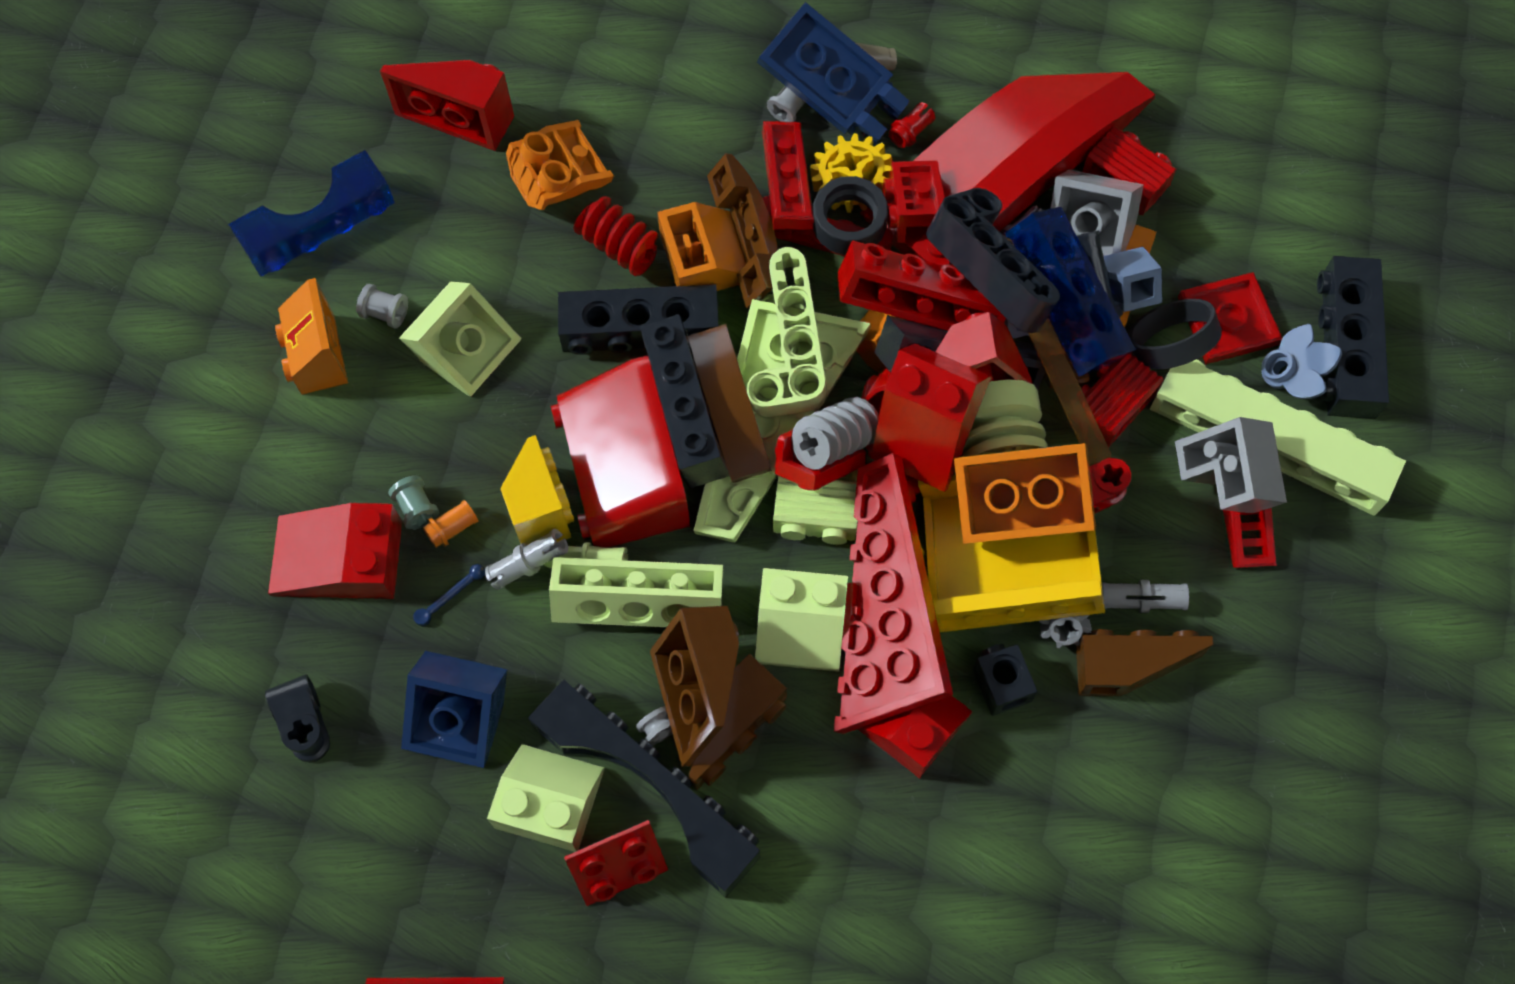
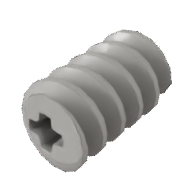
[791,397,879,470]

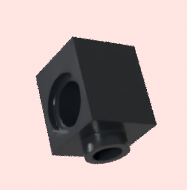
[973,644,1038,716]

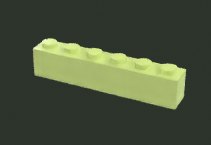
[1150,359,1406,516]

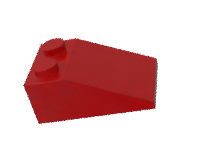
[380,60,515,151]
[871,343,992,492]
[268,503,402,599]

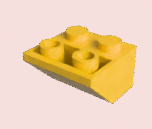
[500,435,574,544]

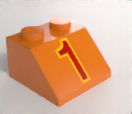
[275,278,348,395]

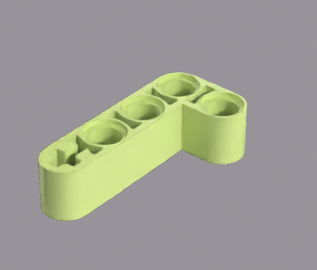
[747,247,827,417]

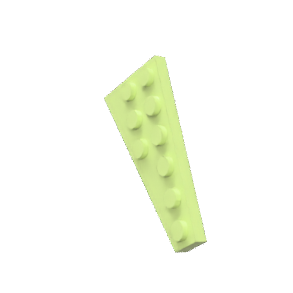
[694,299,871,543]

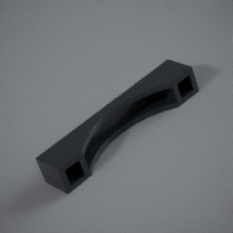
[528,680,761,898]

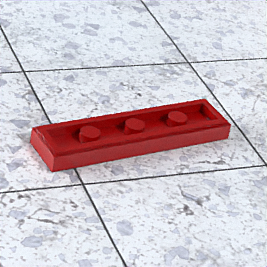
[762,121,814,230]

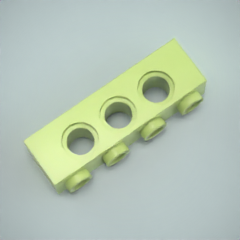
[549,557,723,627]

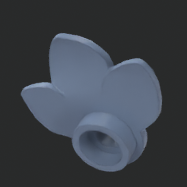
[1261,324,1342,399]

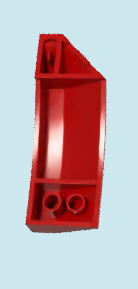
[860,72,1156,266]

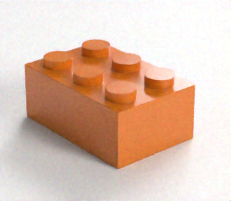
[954,443,1096,544]

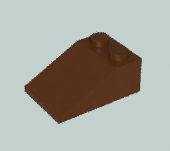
[650,606,739,767]

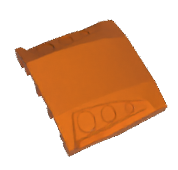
[506,120,614,210]

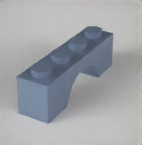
[1004,247,1162,339]

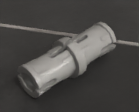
[485,529,568,590]
[1102,580,1189,613]

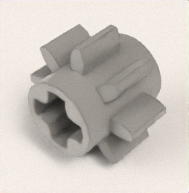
[1040,615,1092,648]

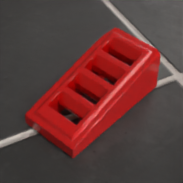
[1223,508,1277,568]

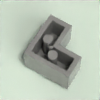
[1175,417,1287,513]

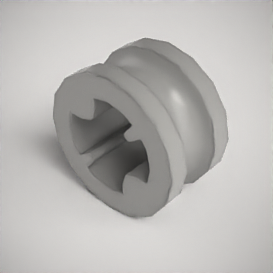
[636,706,673,745]

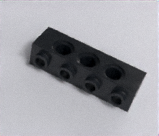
[1317,256,1389,419]
[558,284,719,355]
[640,314,729,489]

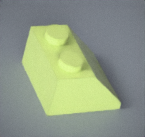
[399,282,521,396]
[755,568,848,672]
[487,744,604,852]

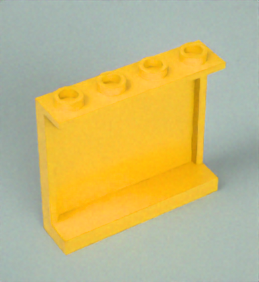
[918,475,1105,632]

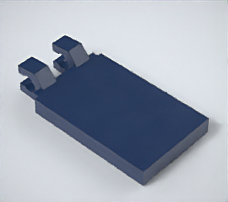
[757,2,910,146]

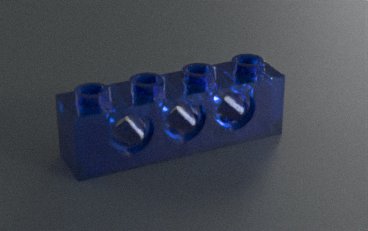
[1005,207,1136,377]

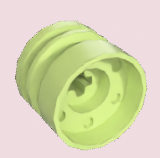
[962,379,1048,457]

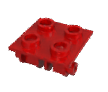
[564,820,668,906]

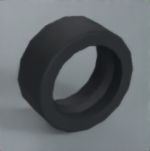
[813,176,888,255]

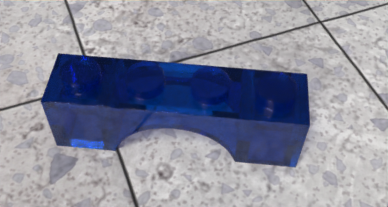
[228,150,395,277]

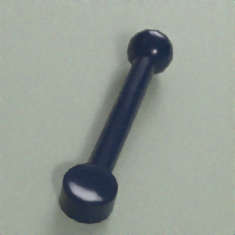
[413,564,485,627]

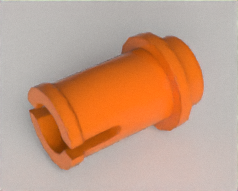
[423,500,479,548]

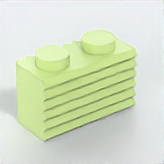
[773,475,857,545]

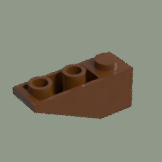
[1076,629,1213,696]
[689,653,787,790]

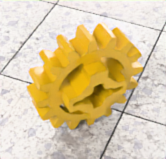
[810,133,892,213]

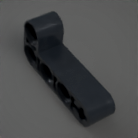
[926,188,1060,333]

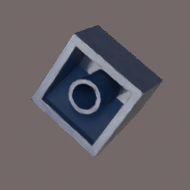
[401,651,508,768]

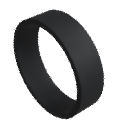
[1128,299,1222,369]

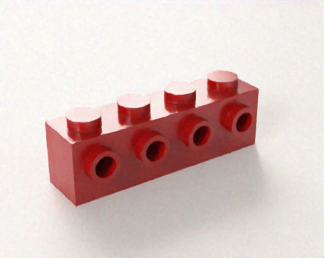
[838,240,1006,331]

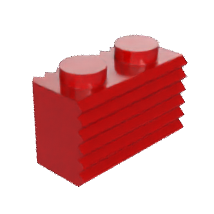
[1082,126,1177,215]
[1070,351,1164,448]

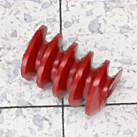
[573,196,658,277]

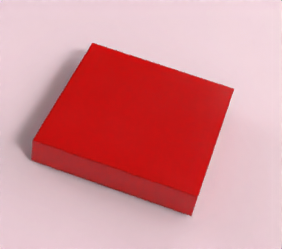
[1177,272,1283,365]

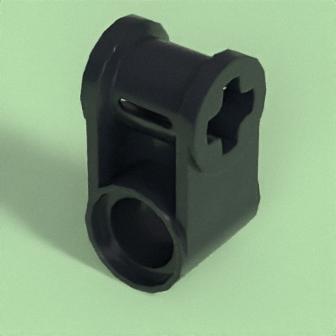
[265,674,331,763]

